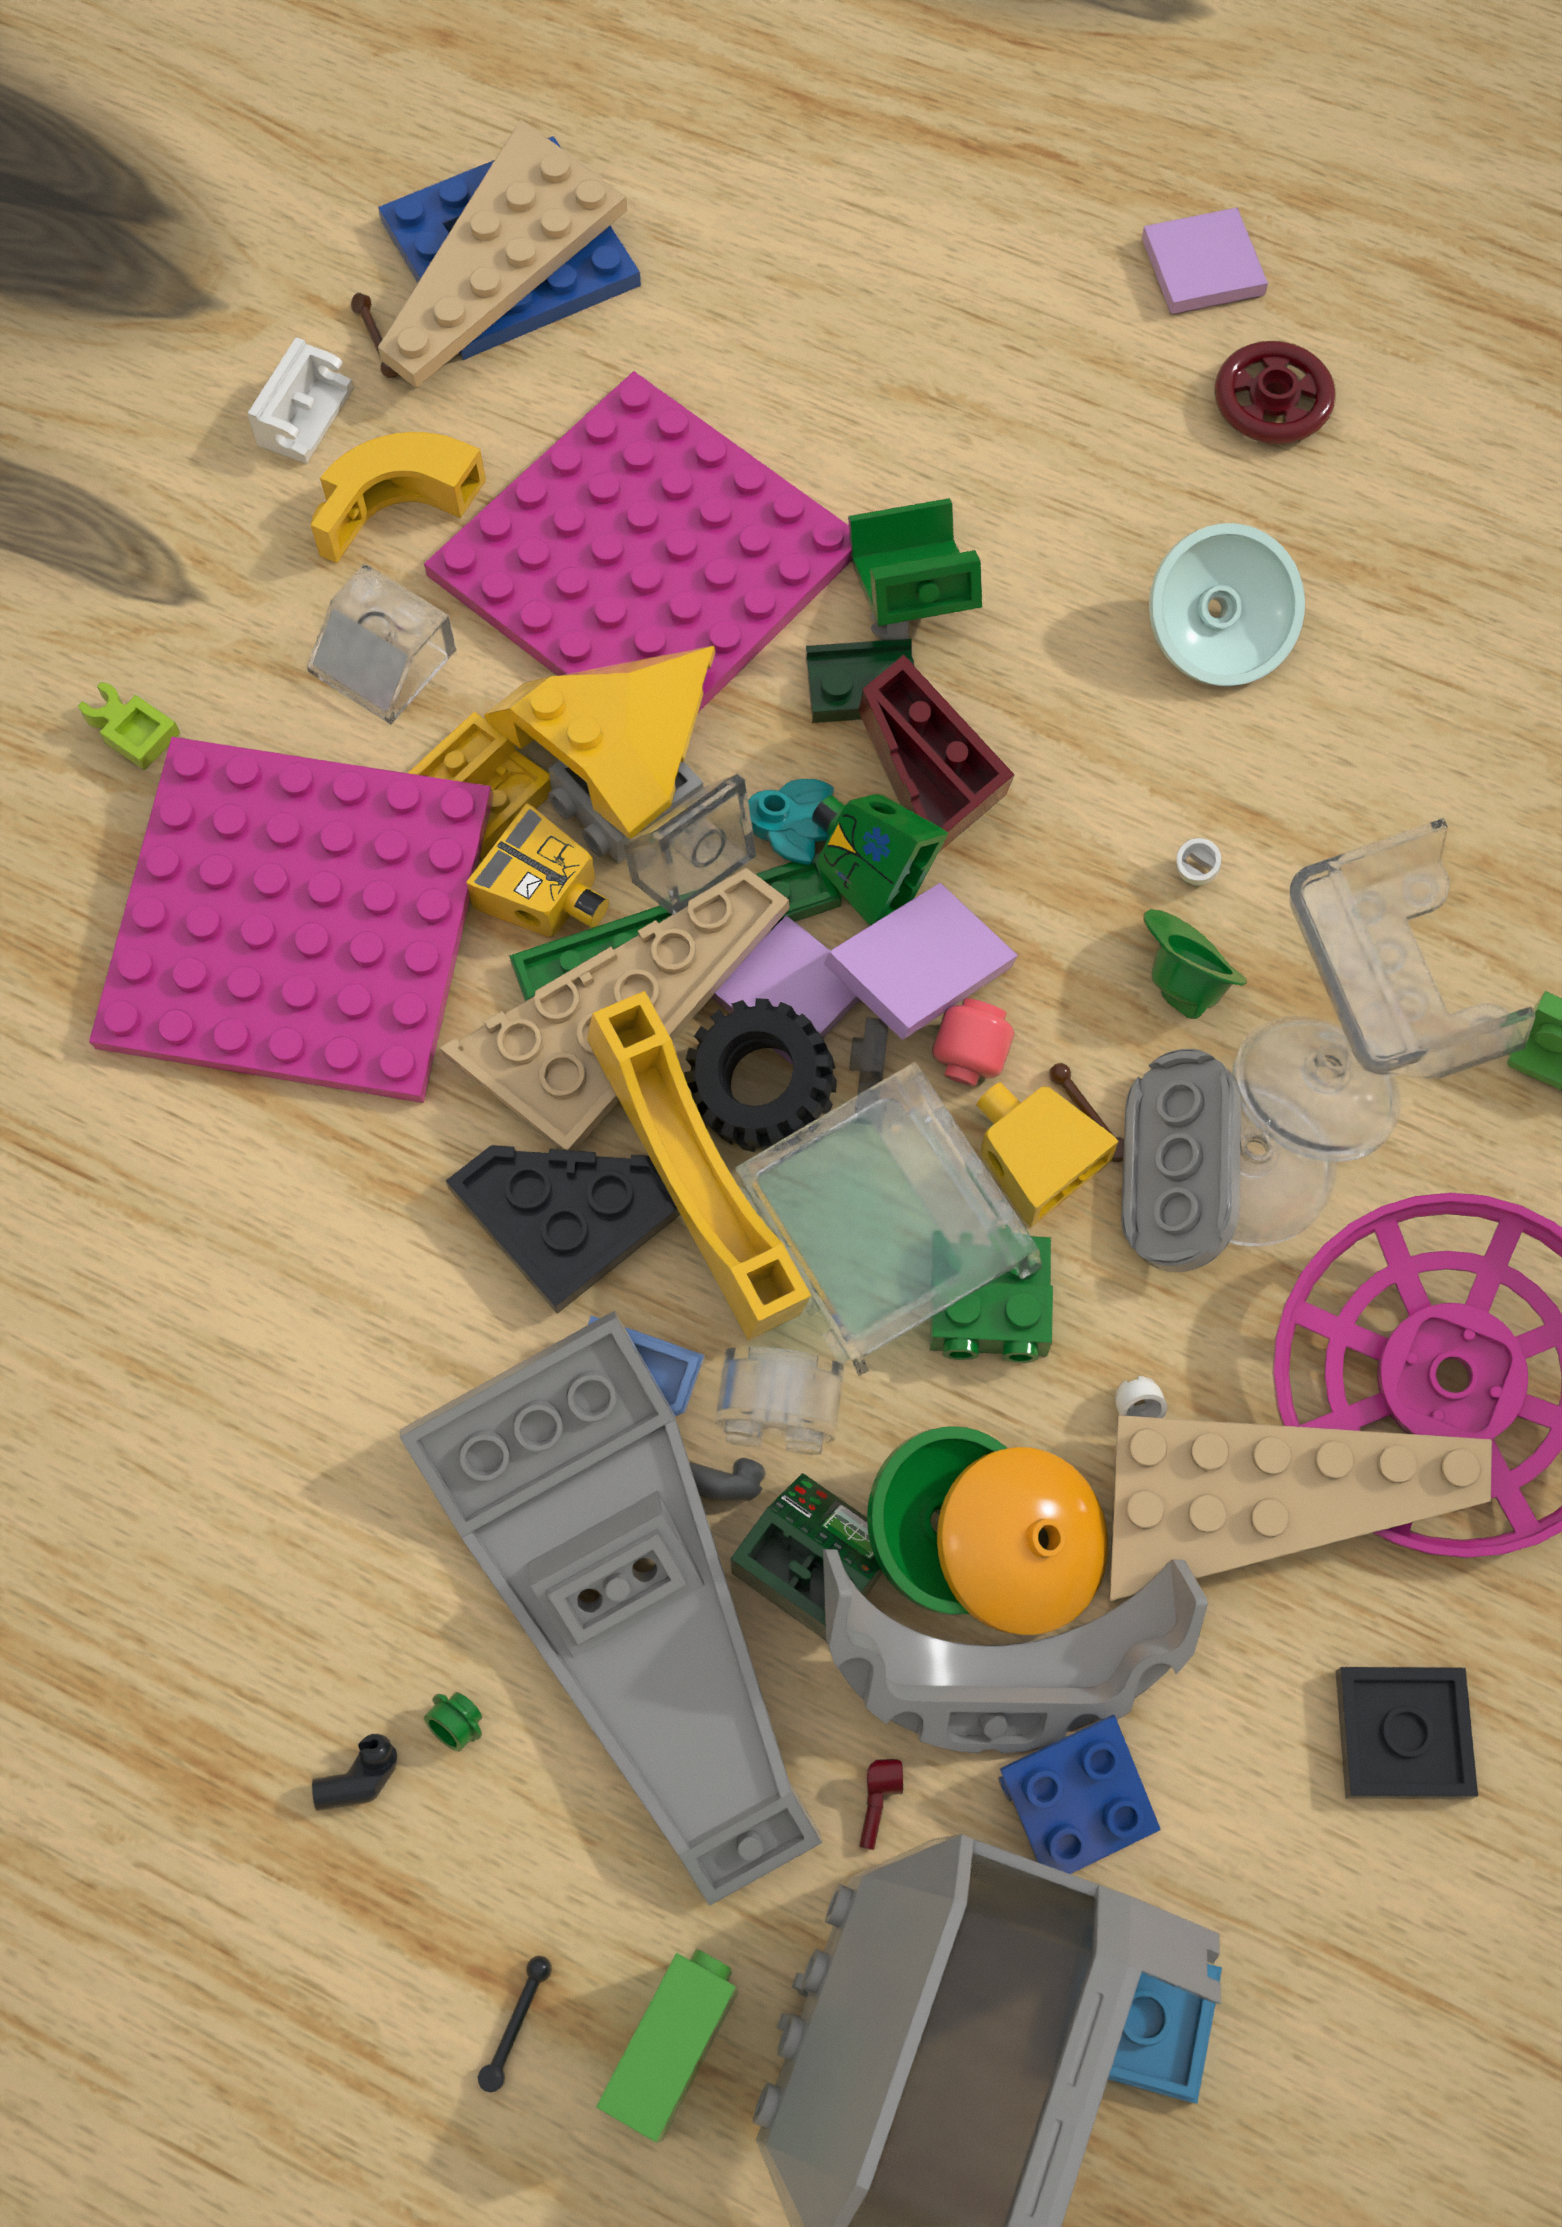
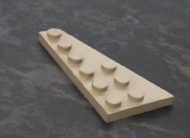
[378,119,627,388]
[439,867,790,1151]
[1109,1415,1492,1601]

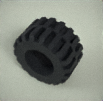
[684,998,837,1153]

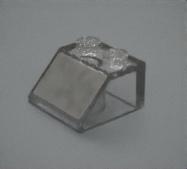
[307,563,456,724]
[624,774,756,915]

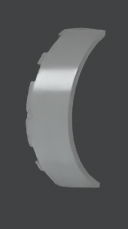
[823,1549,1208,1753]

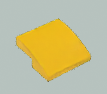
[408,712,552,860]

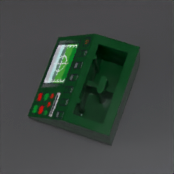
[730,1473,883,1641]

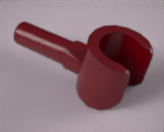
[859,1759,903,1850]

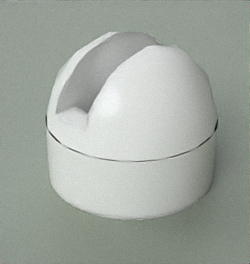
[1176,838,1221,886]
[1115,1376,1167,1418]

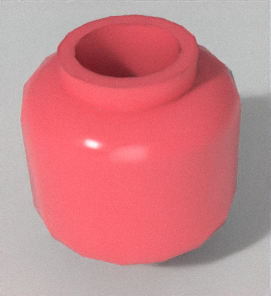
[932,998,1015,1087]

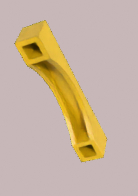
[587,990,812,1341]

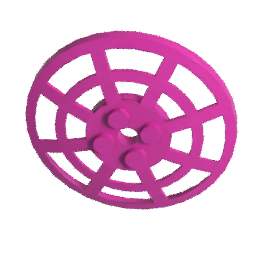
[1272,1192,1562,1558]

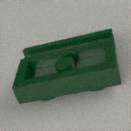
[806,638,914,723]

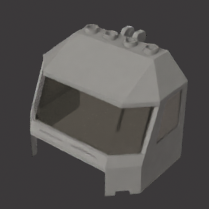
[753,1834,1221,2227]

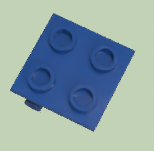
[998,1714,1161,1874]

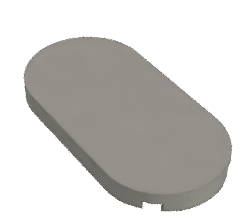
[1121,1049,1241,1272]

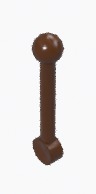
[351,293,398,378]
[1049,1063,1124,1162]

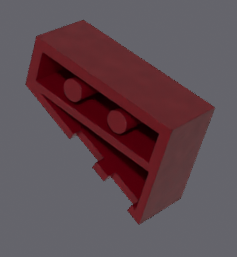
[858,655,1015,852]

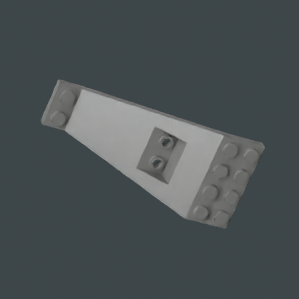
[400,1311,822,1906]

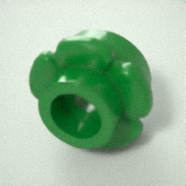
[424,1692,482,1752]

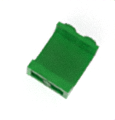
[848,498,982,626]

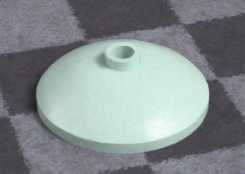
[1149,523,1305,686]

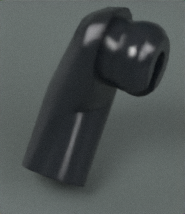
[312,1734,397,1811]

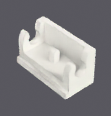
[247,337,354,464]

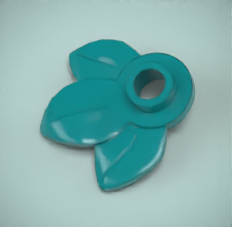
[745,779,834,865]

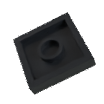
[1336,1667,1478,1799]

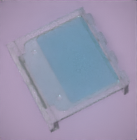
[735,1061,1042,1376]

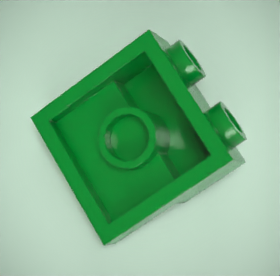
[930,1232,1053,1363]

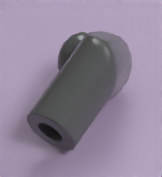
[689,1458,765,1501]

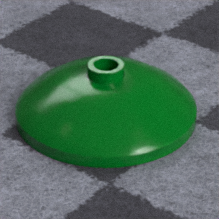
[867,1426,1040,1615]

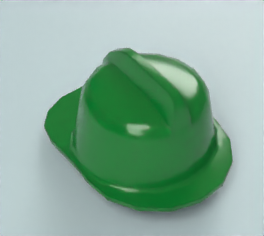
[1144,909,1247,1019]

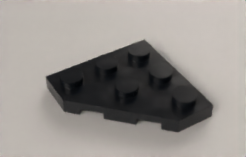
[446,1145,680,1314]

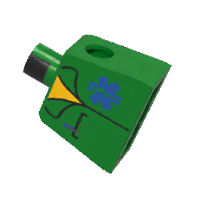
[812,794,949,926]

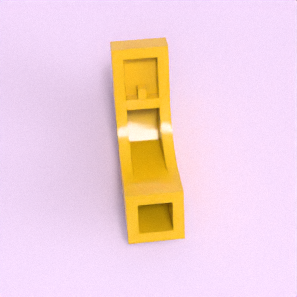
[310,432,486,563]

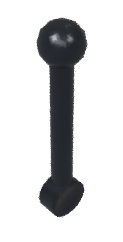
[478,1955,552,2092]

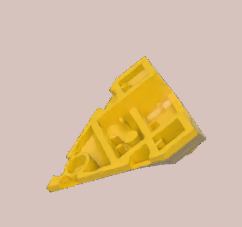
[484,646,715,840]

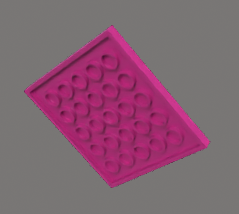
[424,371,852,712]
[89,737,494,1103]

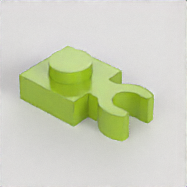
[78,682,180,771]

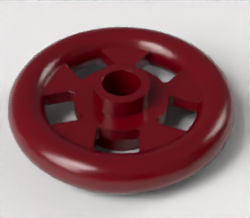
[1215,341,1336,444]

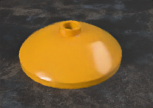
[937,1447,1108,1635]

